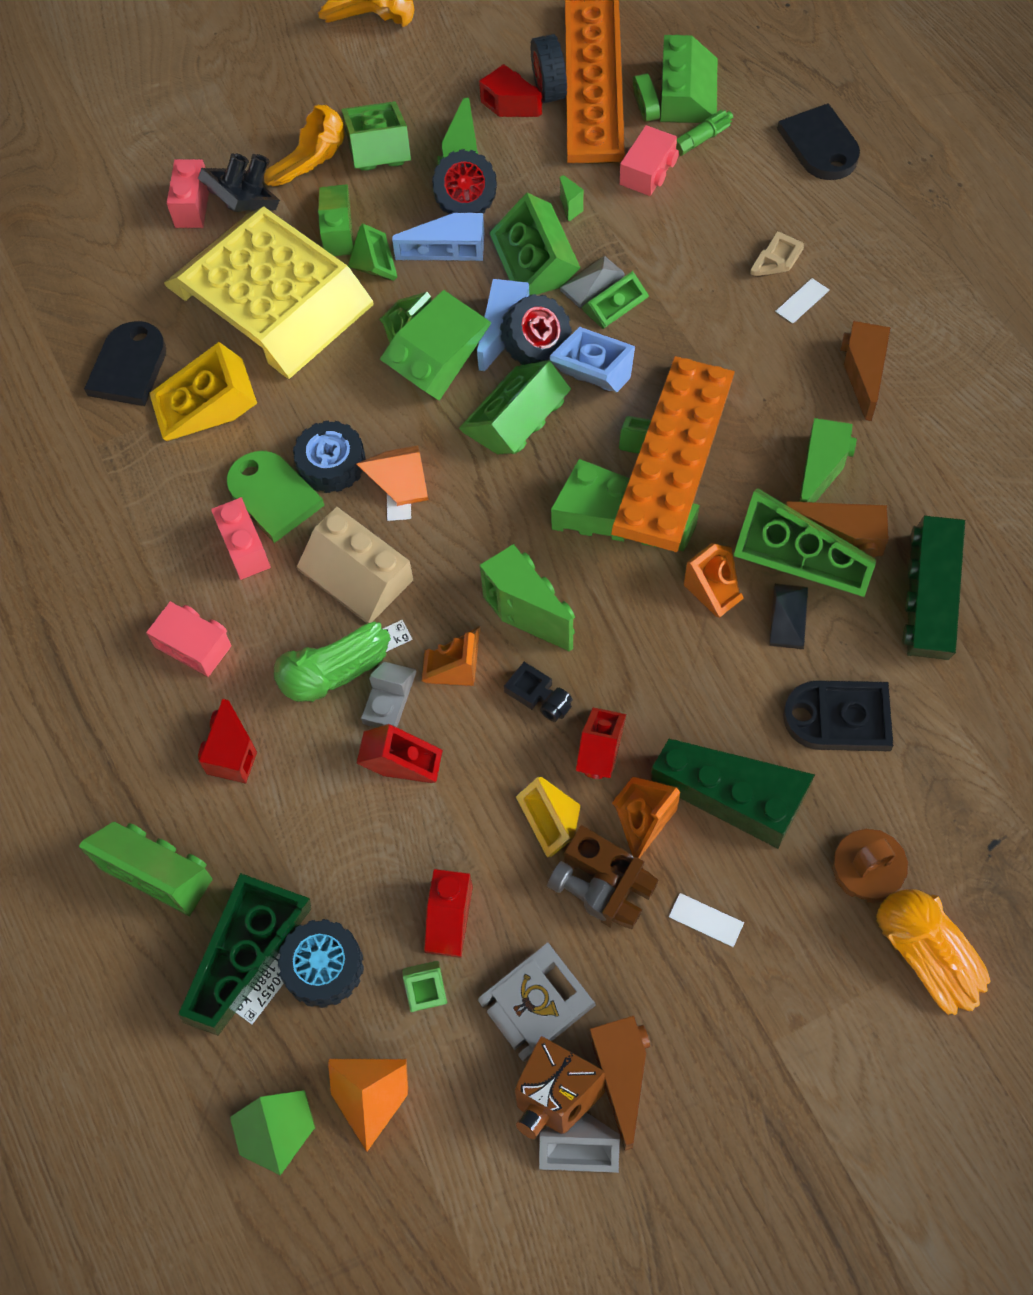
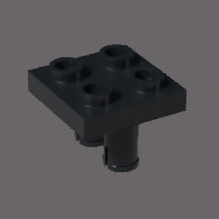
[198,153,280,212]

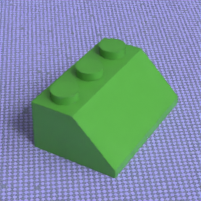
[660,35,718,123]
[489,193,581,295]
[459,360,571,455]
[79,822,213,917]

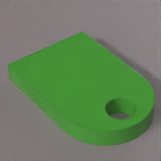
[227,451,325,543]

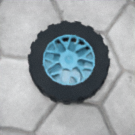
[278,919,364,1008]

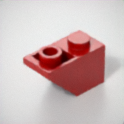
[479,64,542,117]
[198,699,257,784]

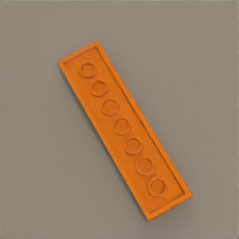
[565,0,625,163]
[611,356,735,552]

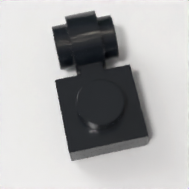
[504,661,573,722]

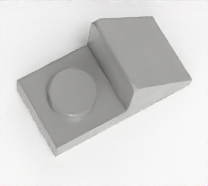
[361,662,416,727]

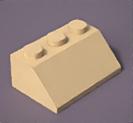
[297,507,413,624]

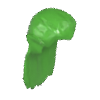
[274,621,391,702]

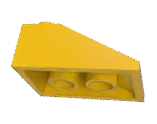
[149,342,257,441]

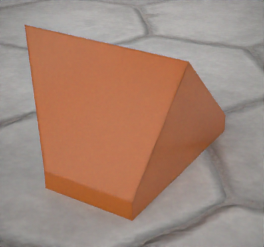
[357,445,428,506]
[684,543,744,618]
[421,626,480,686]
[612,777,680,858]
[328,1059,408,1152]

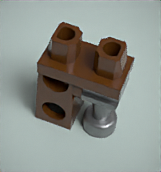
[547,825,659,929]

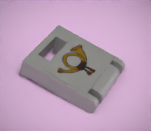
[478,943,596,1062]

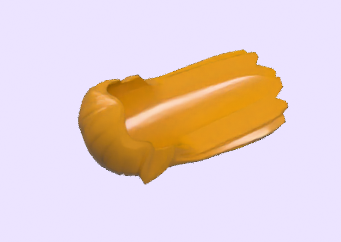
[318,0,414,27]
[263,104,345,187]
[876,889,991,1015]

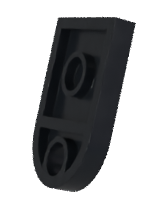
[777,103,860,180]
[84,321,166,406]
[783,680,894,751]

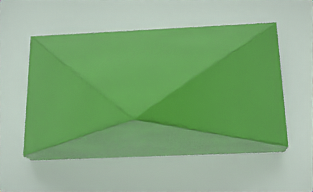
[348,224,397,281]

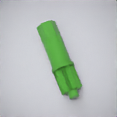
[676,109,733,156]

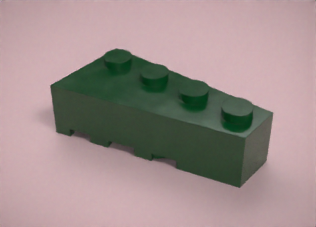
[902,516,966,660]
[650,738,815,849]
[178,873,311,1036]

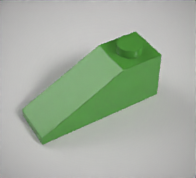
[437,97,478,165]
[318,184,354,256]
[799,418,857,502]

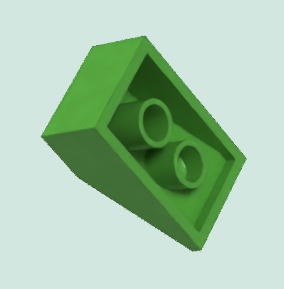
[341,101,411,170]
[380,290,491,401]

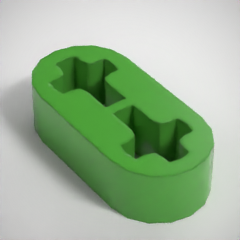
[633,73,660,122]

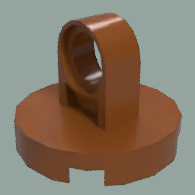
[832,828,908,903]

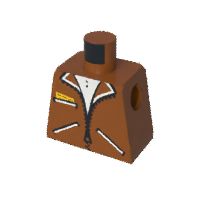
[515,1036,605,1139]

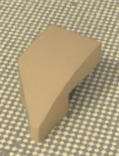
[750,231,804,276]

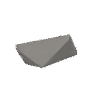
[560,256,624,308]
[539,1112,620,1173]

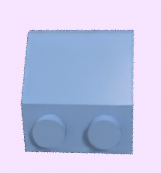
[550,327,635,392]

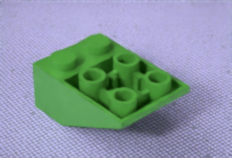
[480,544,575,651]

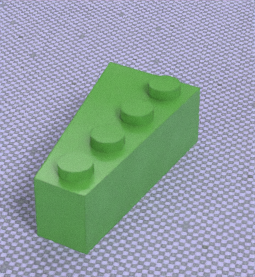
[551,459,700,551]
[733,488,876,597]

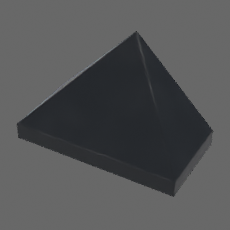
[769,583,808,649]

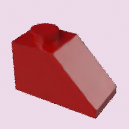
[576,707,627,779]
[356,724,443,783]
[424,869,473,958]

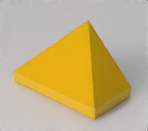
[516,777,581,857]

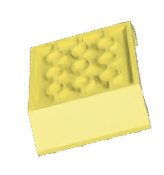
[164,206,374,379]

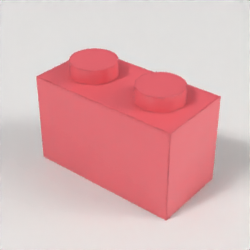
[620,125,679,196]
[166,159,209,228]
[211,497,271,580]
[146,601,232,677]

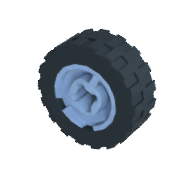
[293,420,366,493]

